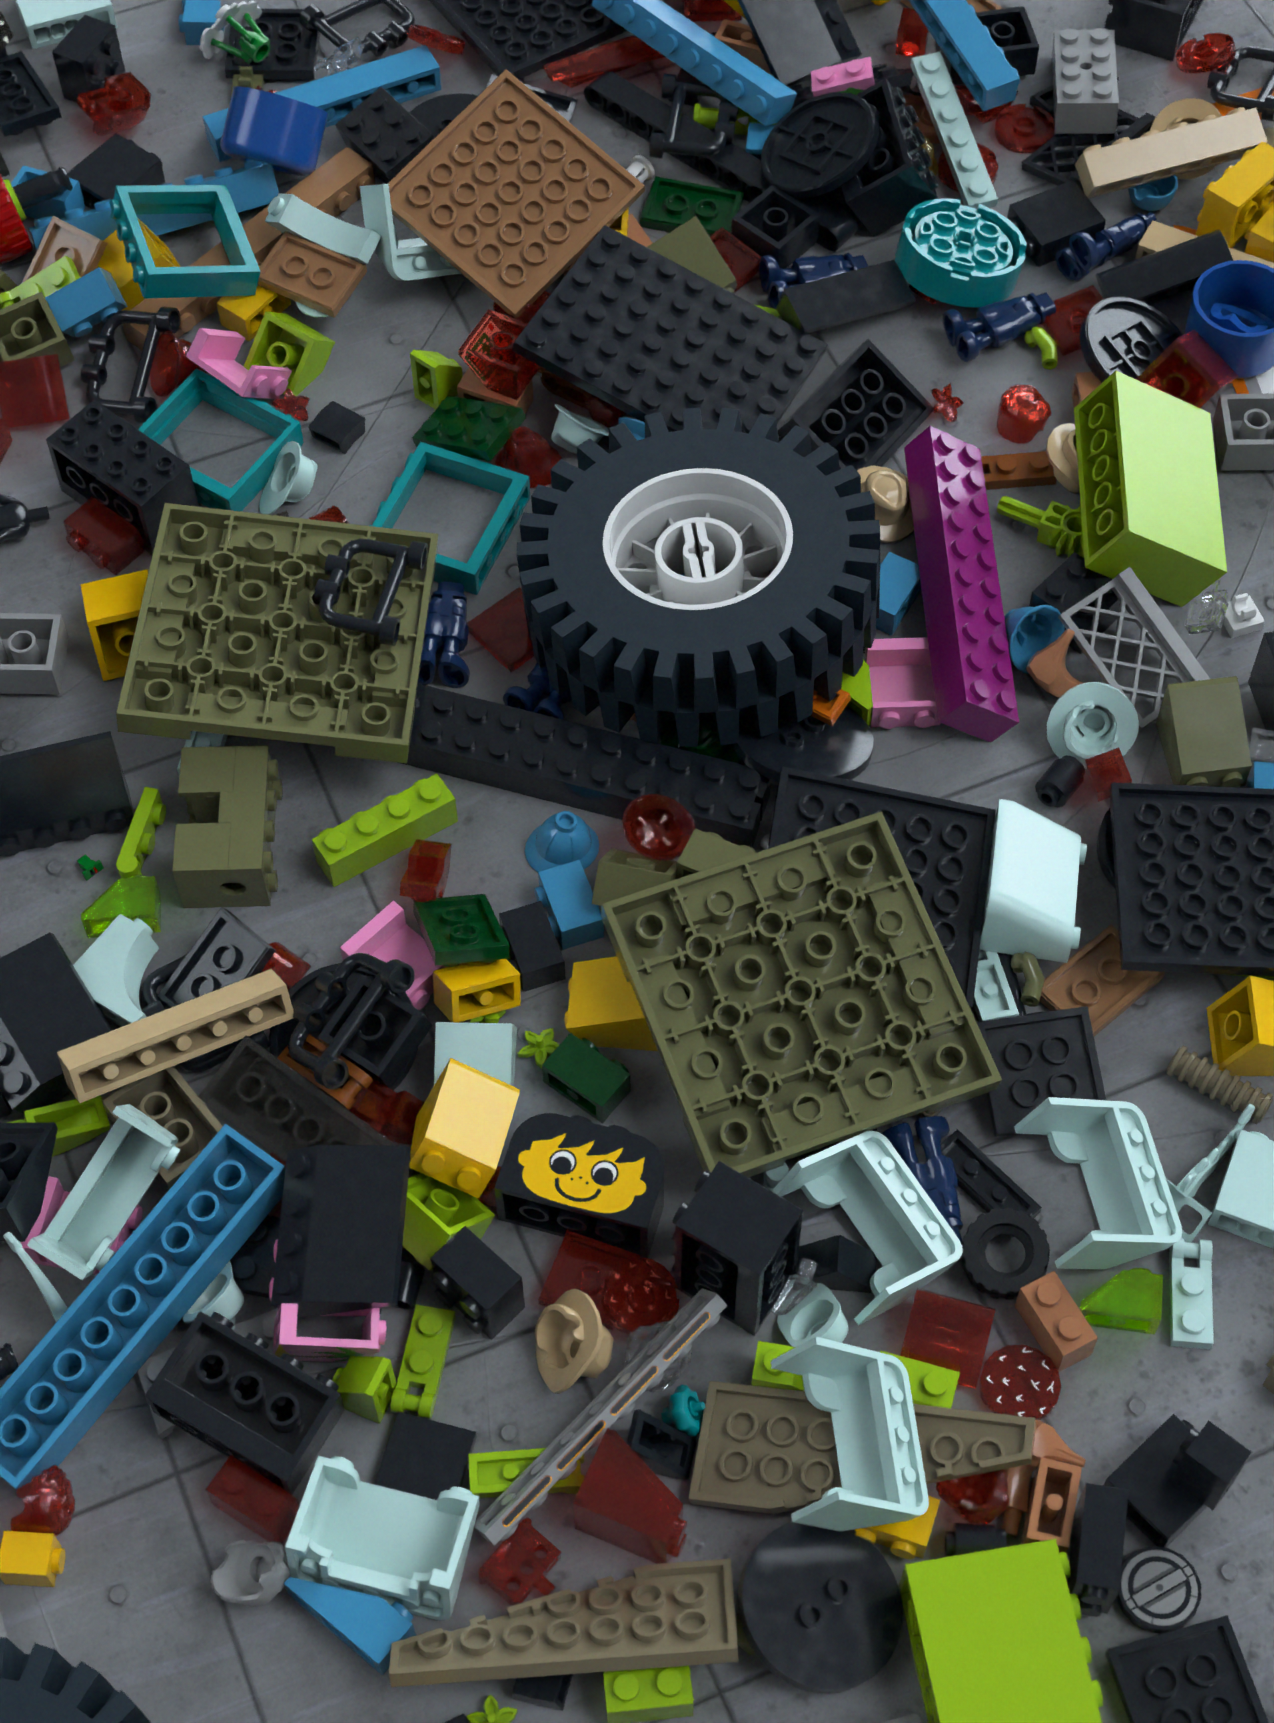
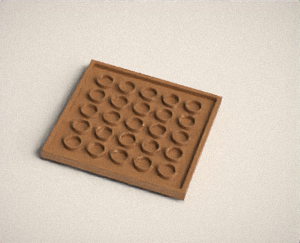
[388,69,645,320]

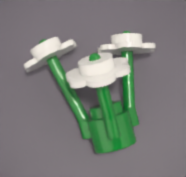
[200,1,271,64]

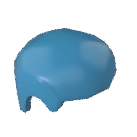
[1128,175,1178,212]

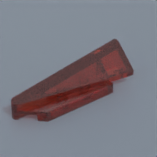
[543,35,667,88]

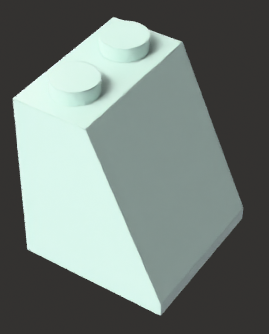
[434,1022,517,1117]

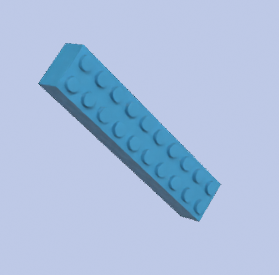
[0,1124,286,1501]

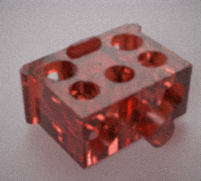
[478,1518,561,1606]

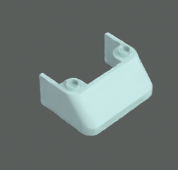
[360,184,461,281]
[1014,1097,1182,1269]
[27,1104,181,1280]
[772,1131,962,1325]
[771,1337,929,1531]

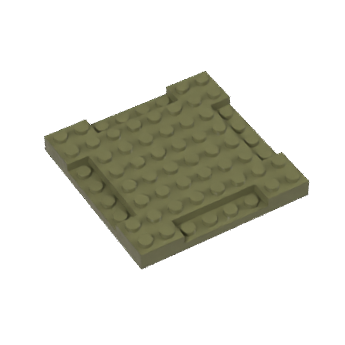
[116,503,438,763]
[601,811,1002,1178]

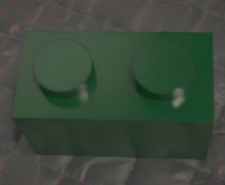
[542,1033,631,1124]

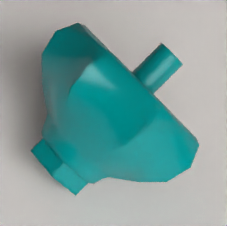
[661,1384,706,1436]

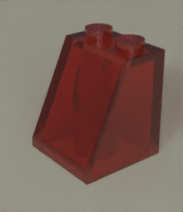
[1136,329,1239,409]
[573,1428,688,1564]

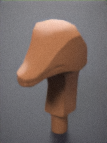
[1026,628,1083,698]
[1000,1419,1086,1537]

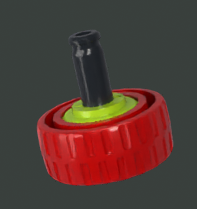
[0,167,73,264]

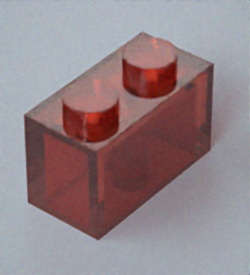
[63,497,145,575]
[205,1455,300,1544]

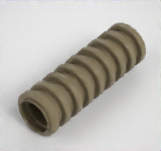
[1167,1045,1273,1124]

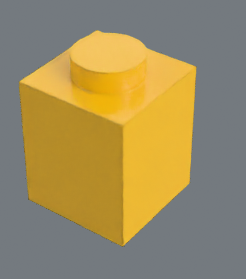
[0,1531,66,1587]

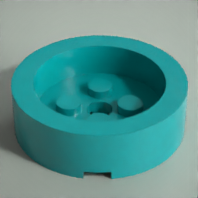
[895,198,1027,307]

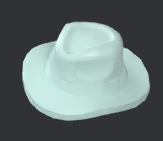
[1047,682,1139,771]

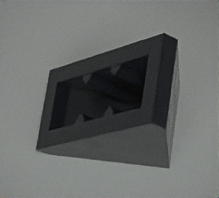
[795,1235,877,1293]
[625,1409,696,1480]

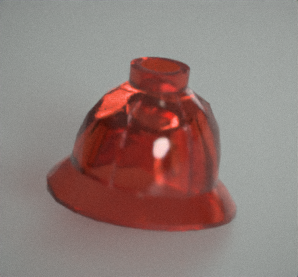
[150,331,208,397]
[495,426,562,488]
[622,794,695,861]

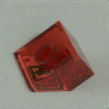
[458,309,541,400]

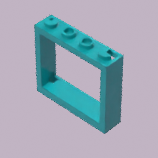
[109,185,261,299]
[138,369,304,512]
[368,442,531,595]

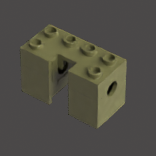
[172,745,283,908]

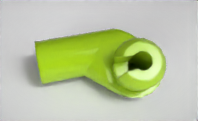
[1024,327,1058,370]

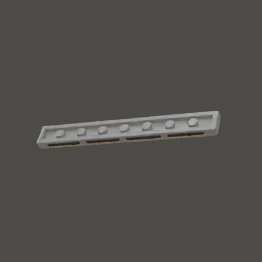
[474,1289,727,1546]

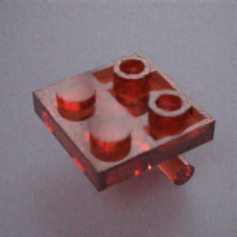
[0,354,70,428]
[900,1288,996,1389]

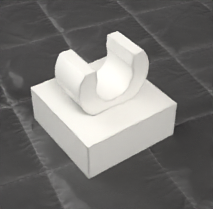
[1217,593,1265,639]

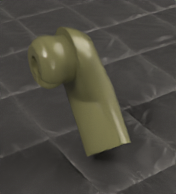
[1011,951,1045,1007]

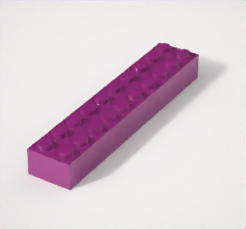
[904,426,1019,742]

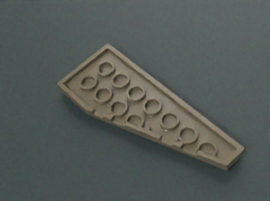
[688,1381,1036,1514]
[389,1559,739,1687]

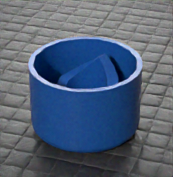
[220,86,328,176]
[1185,260,1274,378]

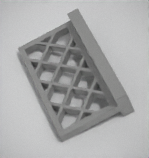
[1058,567,1210,730]

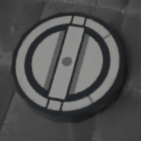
[1116,1546,1201,1634]

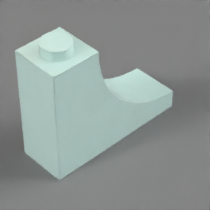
[14,0,117,49]
[265,193,381,264]
[73,914,159,1027]
[1208,1129,1274,1249]

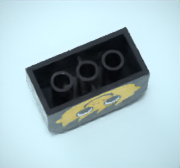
[494,1113,664,1260]

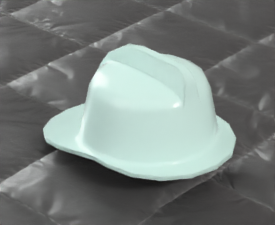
[551,404,613,453]
[259,441,318,515]
[183,1261,244,1330]
[777,1283,849,1347]

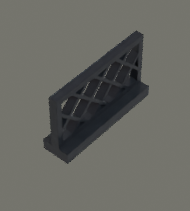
[1022,109,1156,194]

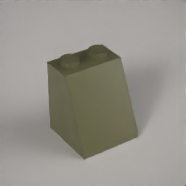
[647,216,737,294]
[1156,676,1252,787]

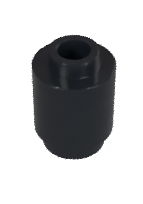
[1035,755,1085,807]
[944,1523,1007,1557]

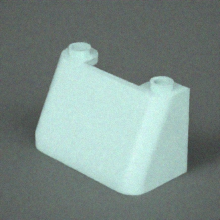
[980,799,1087,963]
[285,1456,479,1620]

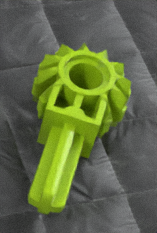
[996,496,1084,558]

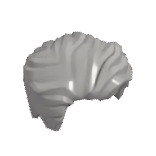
[210,1540,289,1607]

